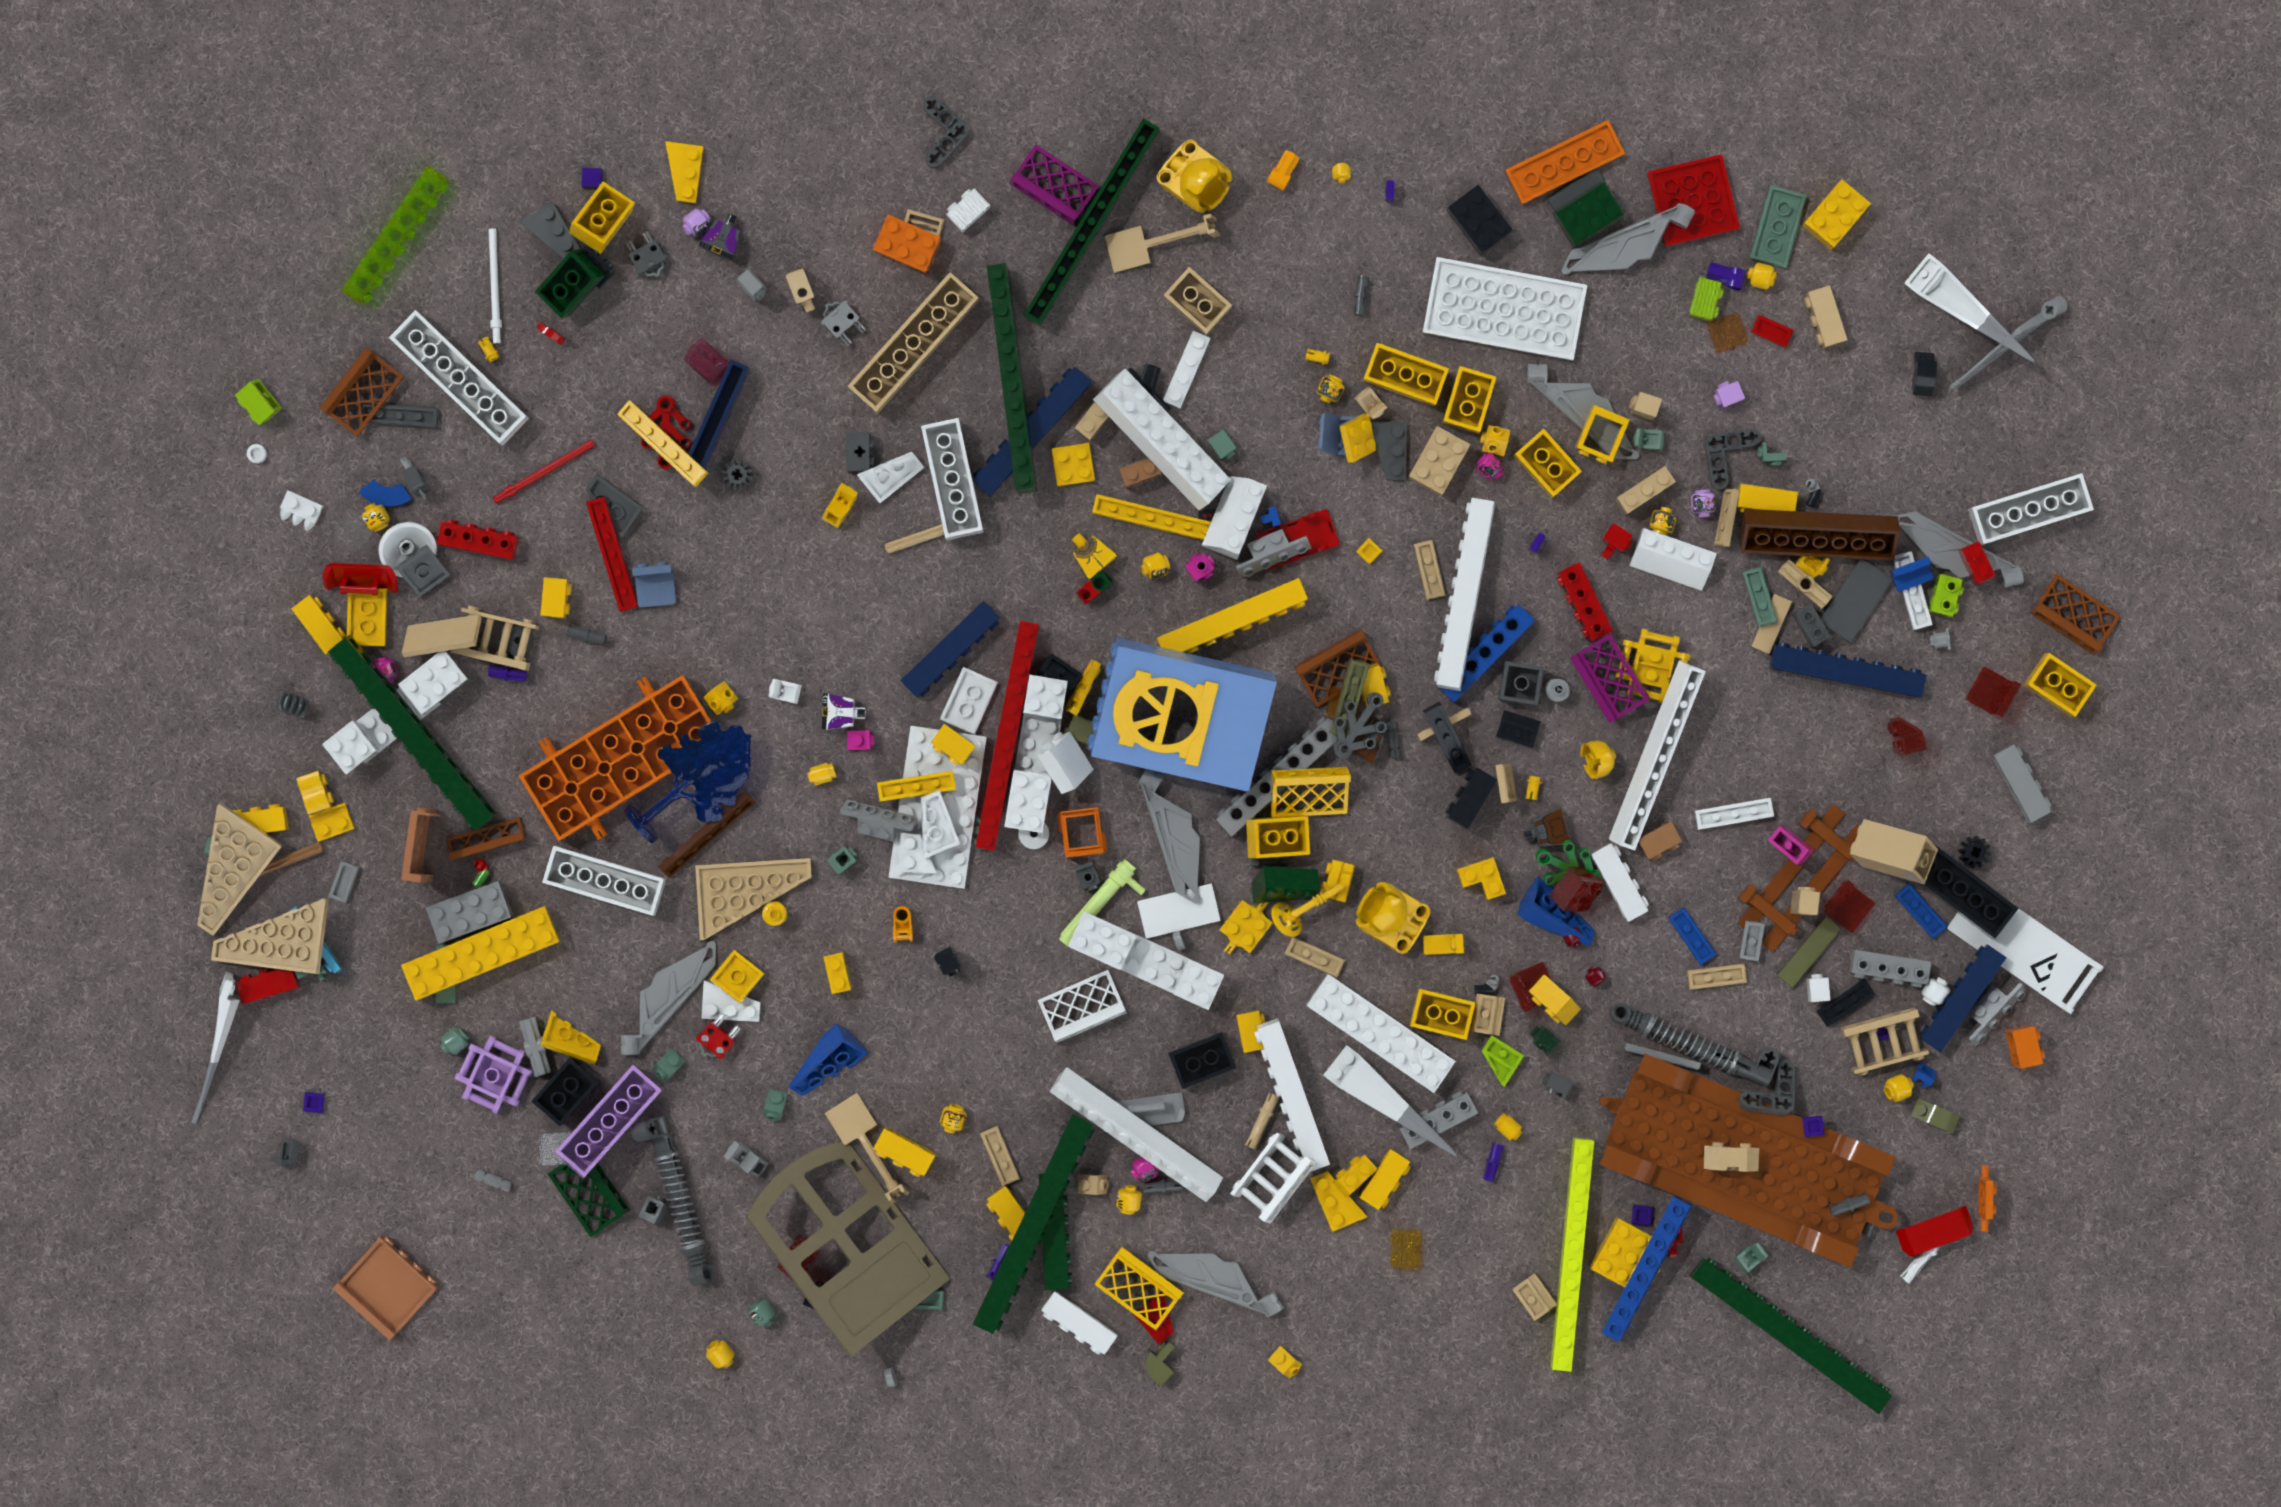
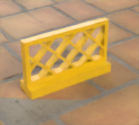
[1271,767,1351,817]
[1094,1247,1184,1331]

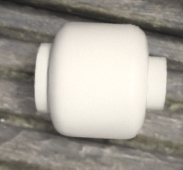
[1922,977,1951,1007]

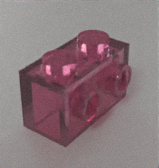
[683,338,729,385]

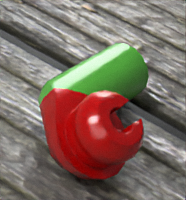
[473,859,490,888]

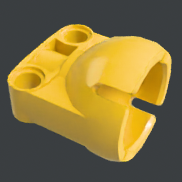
[1157,140,1232,213]
[1356,882,1430,954]

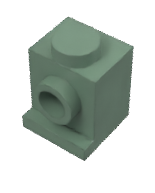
[827,846,857,875]

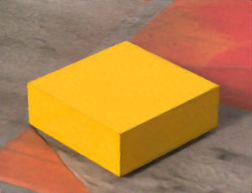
[1356,538,1383,565]

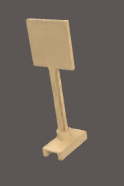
[1105,214,1221,273]
[825,1093,910,1203]

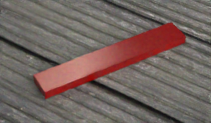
[586,496,639,612]

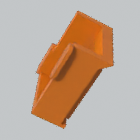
[1057,807,1107,858]

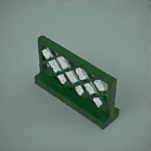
[548,1162,630,1237]

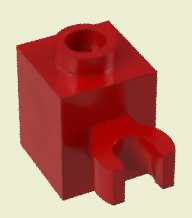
[1601,523,1633,559]

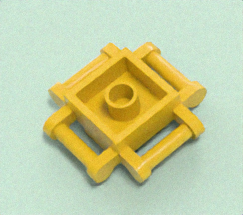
[1615,628,1691,703]

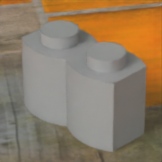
[736,269,767,301]

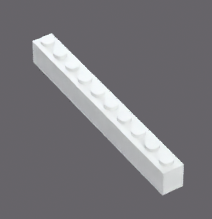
[1434,498,1495,691]
[1609,661,1706,850]
[1050,1067,1223,1202]

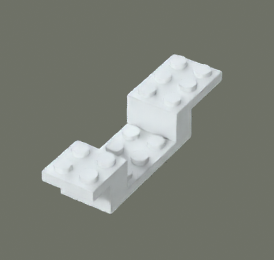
[322,651,468,775]
[1004,675,1068,833]
[1068,911,1224,1010]

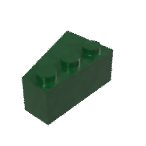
[1252,866,1320,904]

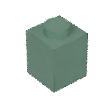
[1207,430,1236,461]

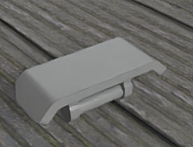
[1116,1093,1185,1126]

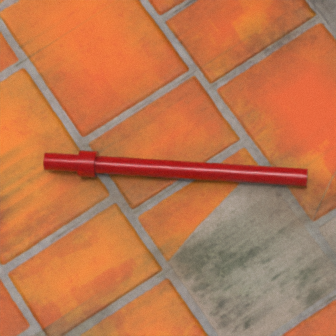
[492,439,595,504]

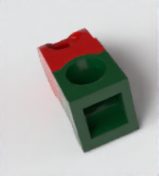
[1076,570,1114,605]

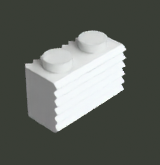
[946,188,990,233]

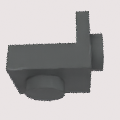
[270,1138,299,1167]

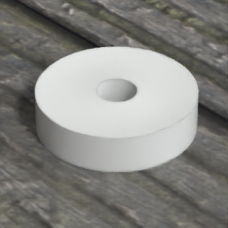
[1018,823,1049,849]

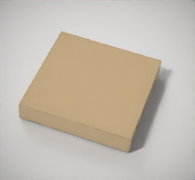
[1495,763,1517,803]

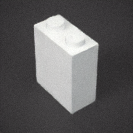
[1038,732,1094,794]

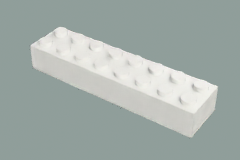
[389,310,529,446]
[1093,369,1231,510]
[1306,973,1456,1093]

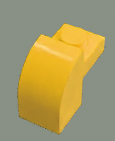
[822,483,858,528]

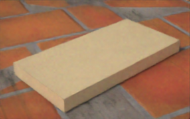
[402,614,482,657]

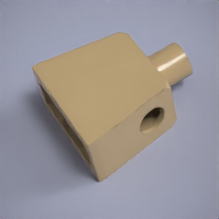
[785,268,815,313]

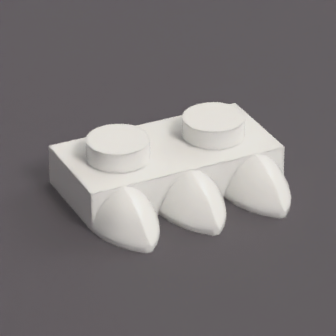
[280,490,324,531]

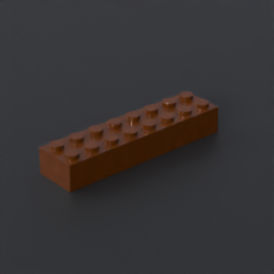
[1739,509,1900,561]

